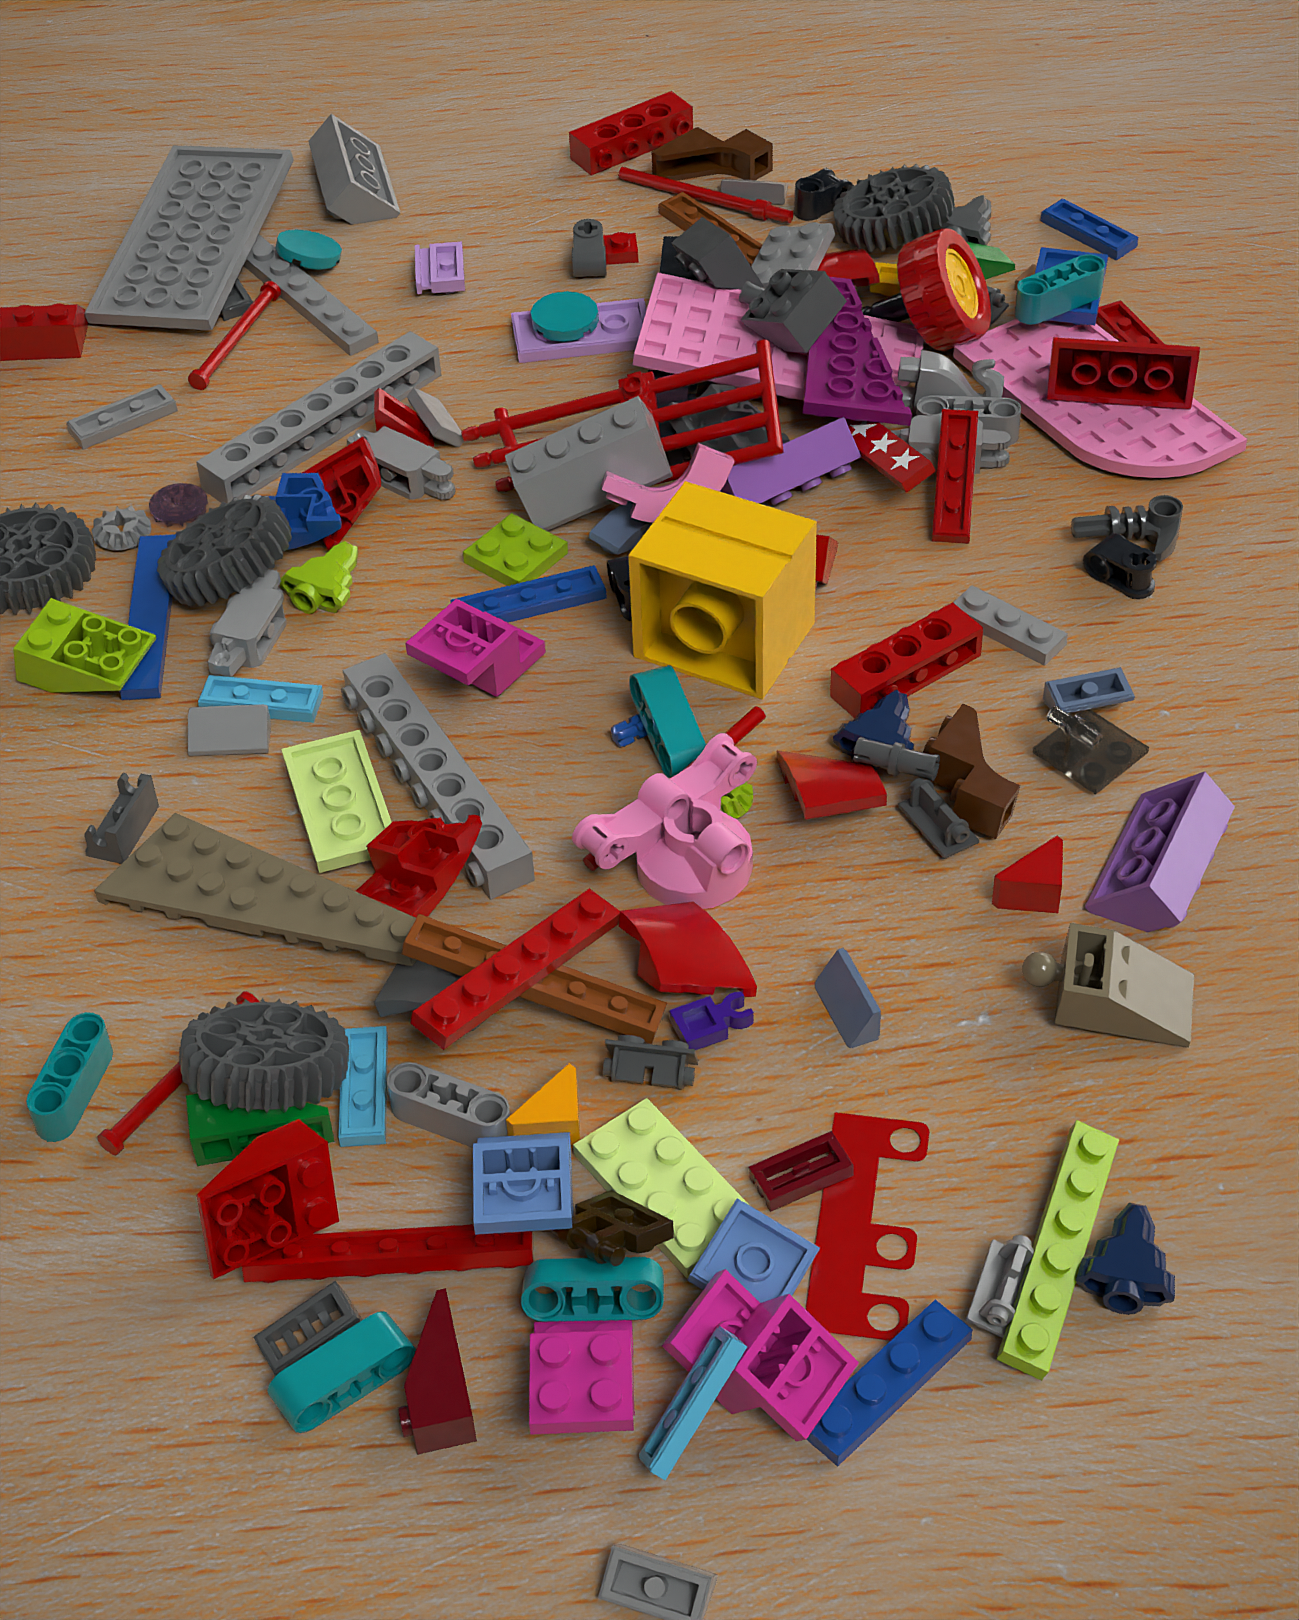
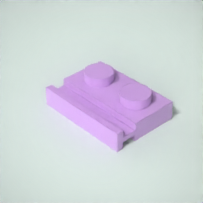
[415,241,465,294]

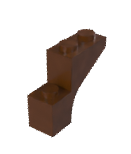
[651,127,773,181]
[923,704,1021,839]

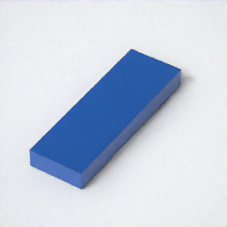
[1040,198,1139,261]

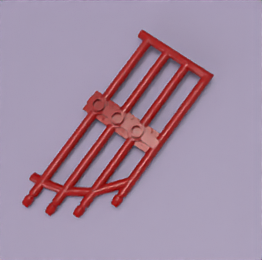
[461,340,784,492]

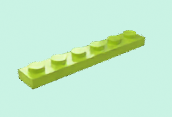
[996,1120,1119,1381]

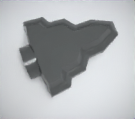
[932,195,991,245]

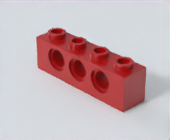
[569,91,693,176]
[830,602,983,718]

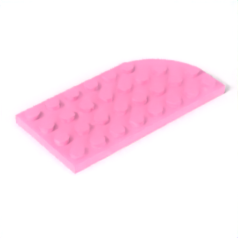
[632,273,924,400]
[953,319,1247,478]

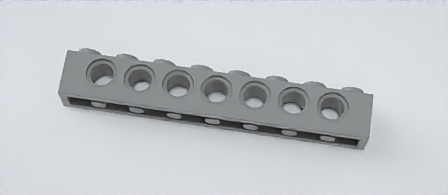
[196,331,441,503]
[341,653,535,900]

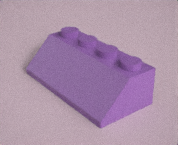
[720,417,861,505]
[1085,771,1235,932]

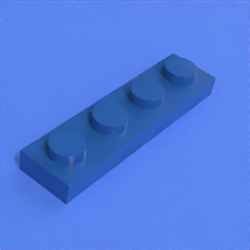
[806,1299,973,1467]

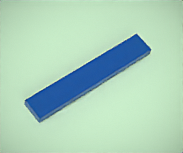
[120,534,176,700]

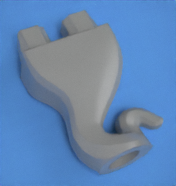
[896,350,1004,418]

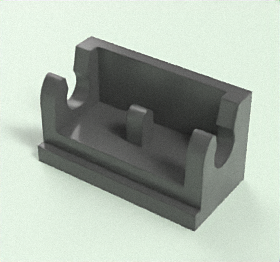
[84,773,159,864]

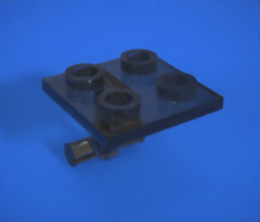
[1033,706,1149,795]

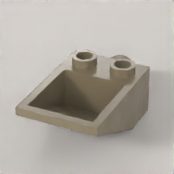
[1022,923,1194,1048]

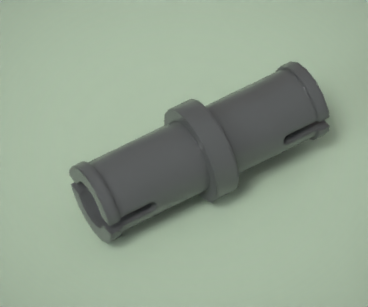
[853,737,940,781]

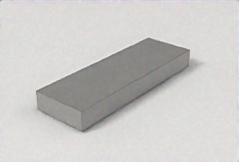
[66,384,178,450]

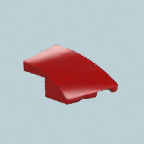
[817,249,880,287]
[302,437,381,550]
[776,750,887,820]
[356,815,482,918]
[619,901,757,997]

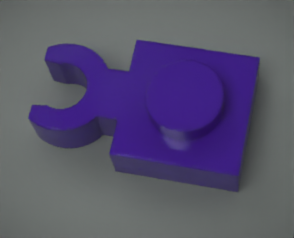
[669,992,754,1050]

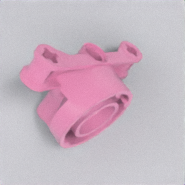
[572,733,757,909]

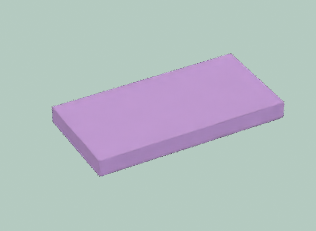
[511,298,647,363]

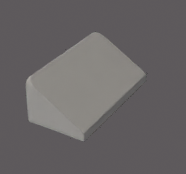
[721,178,788,205]
[188,704,271,756]
[598,1544,718,1620]

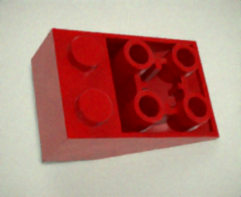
[196,1119,339,1279]

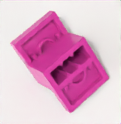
[405,599,546,697]
[662,1269,859,1442]
[529,1320,635,1435]

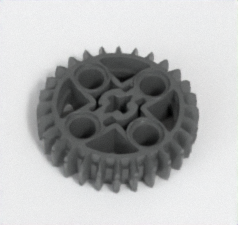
[833,164,955,252]
[157,494,292,606]
[0,503,96,615]
[179,998,349,1114]

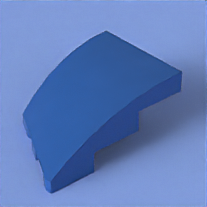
[252,473,342,550]

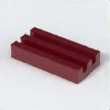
[748,1131,854,1212]

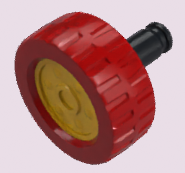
[861,228,991,351]

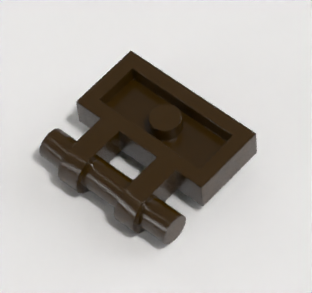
[550,1190,674,1266]

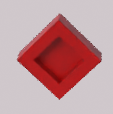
[603,232,639,265]

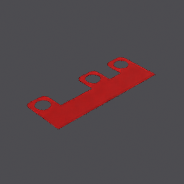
[806,1112,930,1341]

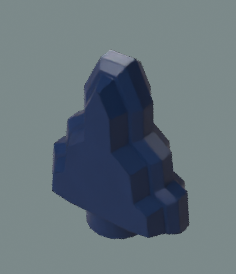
[833,690,914,771]
[1076,1202,1175,1315]

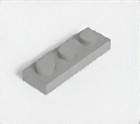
[953,585,1068,666]

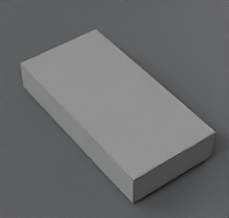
[407,387,464,447]

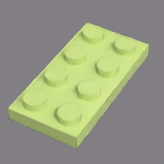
[281,730,392,873]
[573,1098,749,1279]

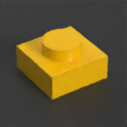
[870,262,900,296]

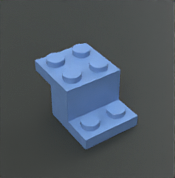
[473,1132,574,1235]

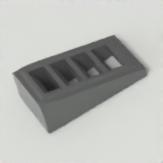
[253,1281,362,1375]

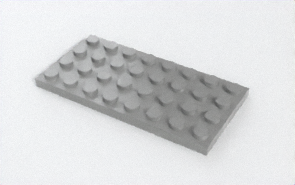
[85,145,294,330]

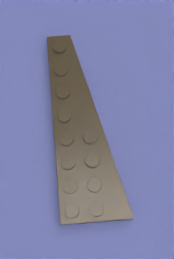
[94,813,417,966]

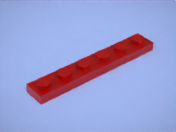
[410,888,620,1050]
[242,1224,534,1283]

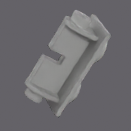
[966,1235,1034,1338]

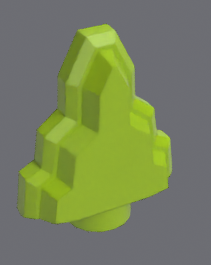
[279,541,358,614]

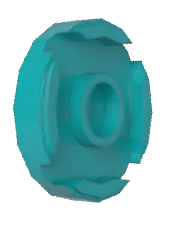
[275,229,342,270]
[531,291,599,342]

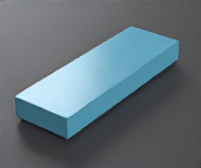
[198,675,324,723]
[338,1026,388,1147]
[639,1326,747,1480]

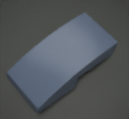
[588,500,653,555]

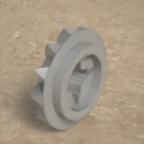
[91,506,151,550]

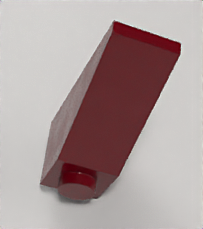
[398,1288,477,1455]

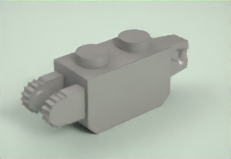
[891,415,1011,474]
[347,426,456,500]
[208,569,287,677]

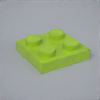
[463,513,568,586]

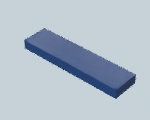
[450,565,607,623]

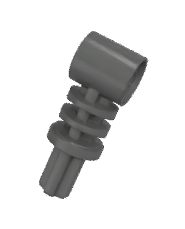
[1071,495,1183,562]

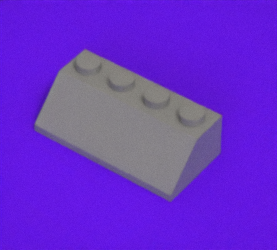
[308,114,400,225]
[505,396,673,531]

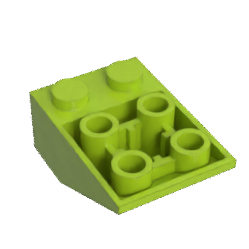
[13,598,156,693]

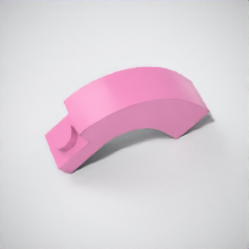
[601,443,735,522]

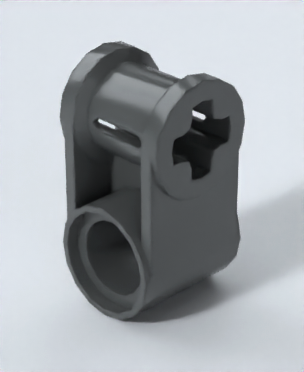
[572,219,607,277]

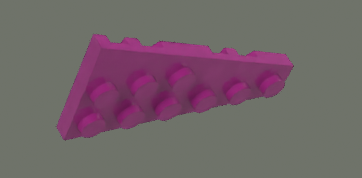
[803,277,912,426]

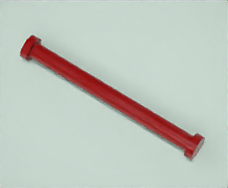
[188,281,281,390]
[97,991,259,1156]

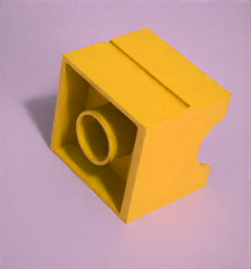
[628,481,817,700]

